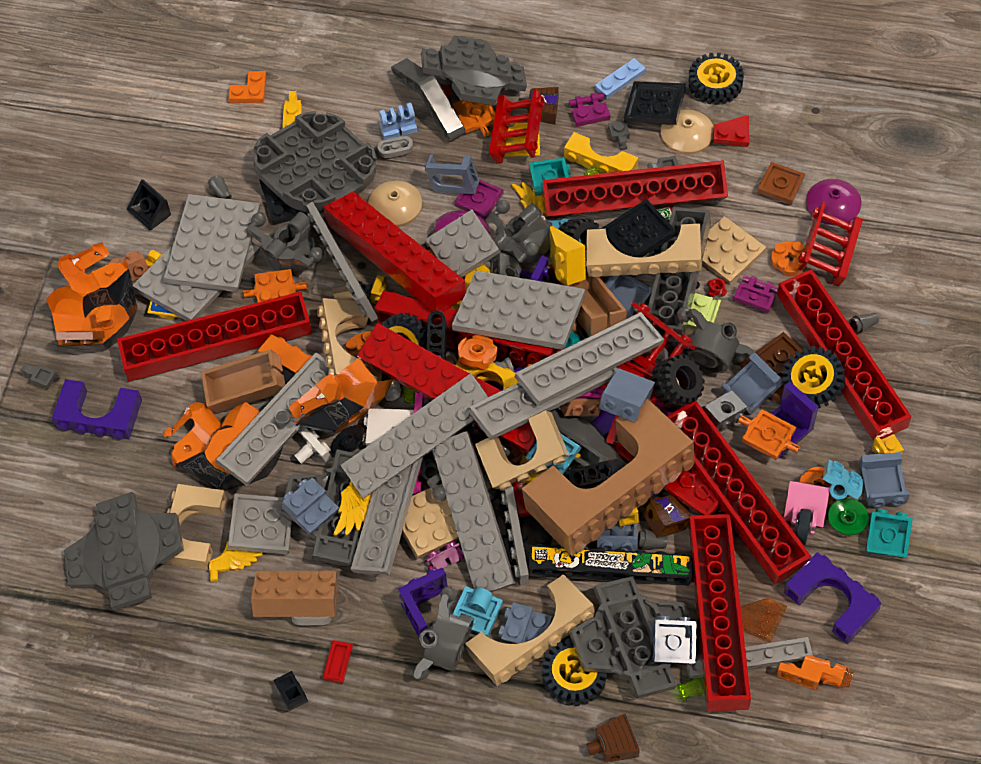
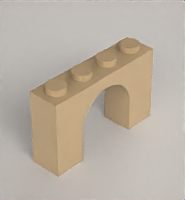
[475,410,570,491]
[165,484,227,570]

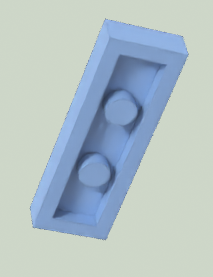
[595,58,646,100]

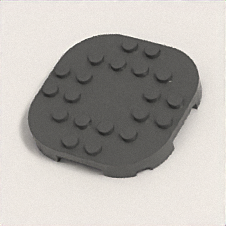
[253,111,376,212]

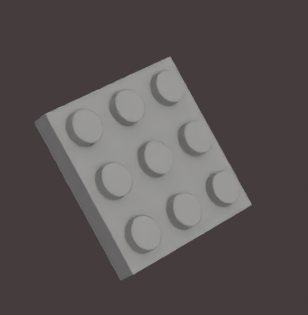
[425,210,501,277]
[228,494,292,554]

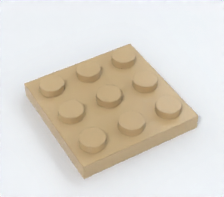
[702,216,766,285]
[402,484,459,559]

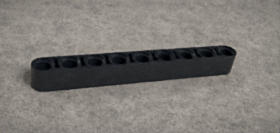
[422,310,447,482]

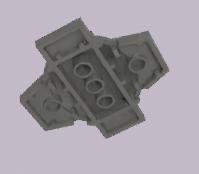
[421,35,527,106]
[281,450,364,567]
[64,492,184,610]
[569,576,699,699]

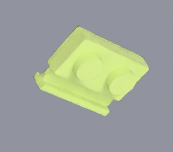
[687,293,721,330]

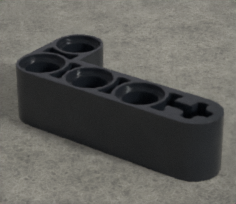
[563,459,625,489]

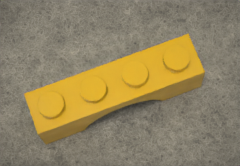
[564,132,638,174]
[455,360,519,390]

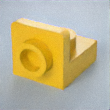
[370,275,388,305]
[872,434,904,454]

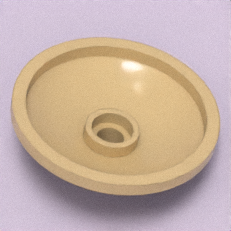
[661,109,713,154]
[368,181,422,227]

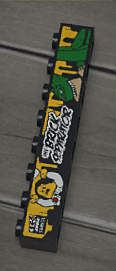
[528,544,692,586]

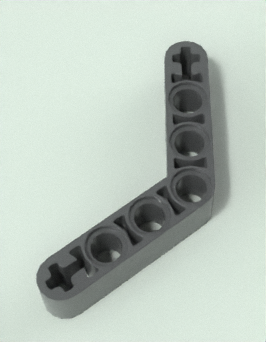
[391,58,465,142]

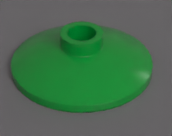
[828,498,869,535]

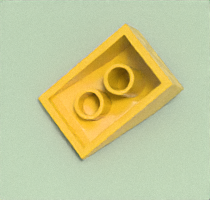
[550,226,586,286]

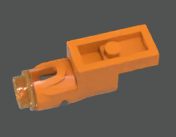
[776,653,854,691]

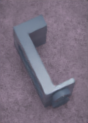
[425,154,480,194]

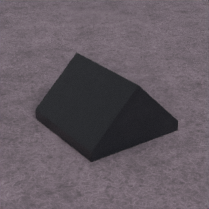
[127,179,171,230]

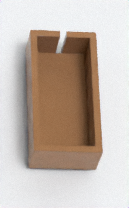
[560,273,627,337]
[201,349,285,413]
[251,571,338,617]

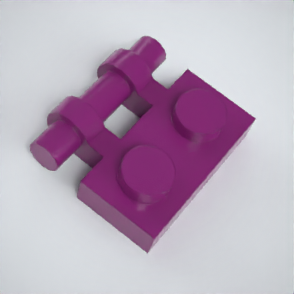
[568,92,610,127]
[733,275,778,313]

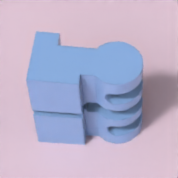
[379,102,418,140]

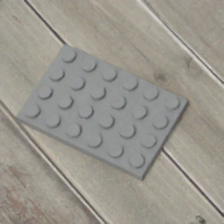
[164,194,260,292]
[133,243,260,321]
[452,271,585,350]

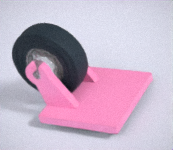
[784,481,830,545]

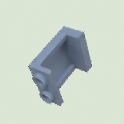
[604,275,654,315]
[721,352,784,415]
[599,368,655,422]
[859,452,910,508]

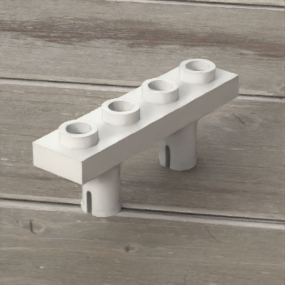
[294,426,332,464]

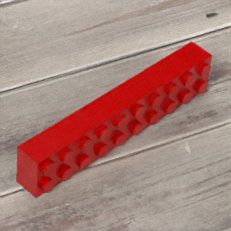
[541,160,728,219]
[323,192,466,312]
[777,269,912,441]
[374,291,561,368]
[117,292,313,382]
[357,323,537,454]
[667,401,811,585]
[688,514,751,711]

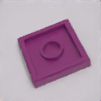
[454,179,504,220]

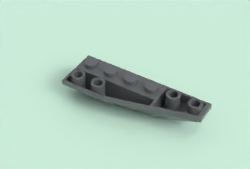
[549,407,627,469]

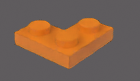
[228,71,267,103]

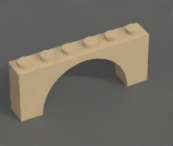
[586,224,702,277]
[317,298,382,382]
[465,574,595,686]

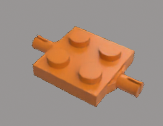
[452,100,495,137]
[243,269,307,302]
[738,409,801,460]

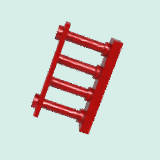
[489,89,545,164]
[798,202,863,287]
[631,302,696,374]

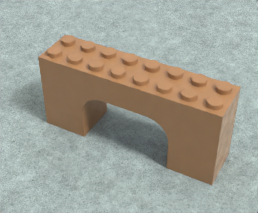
[522,399,695,556]

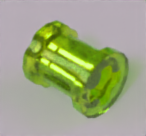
[677,677,703,702]

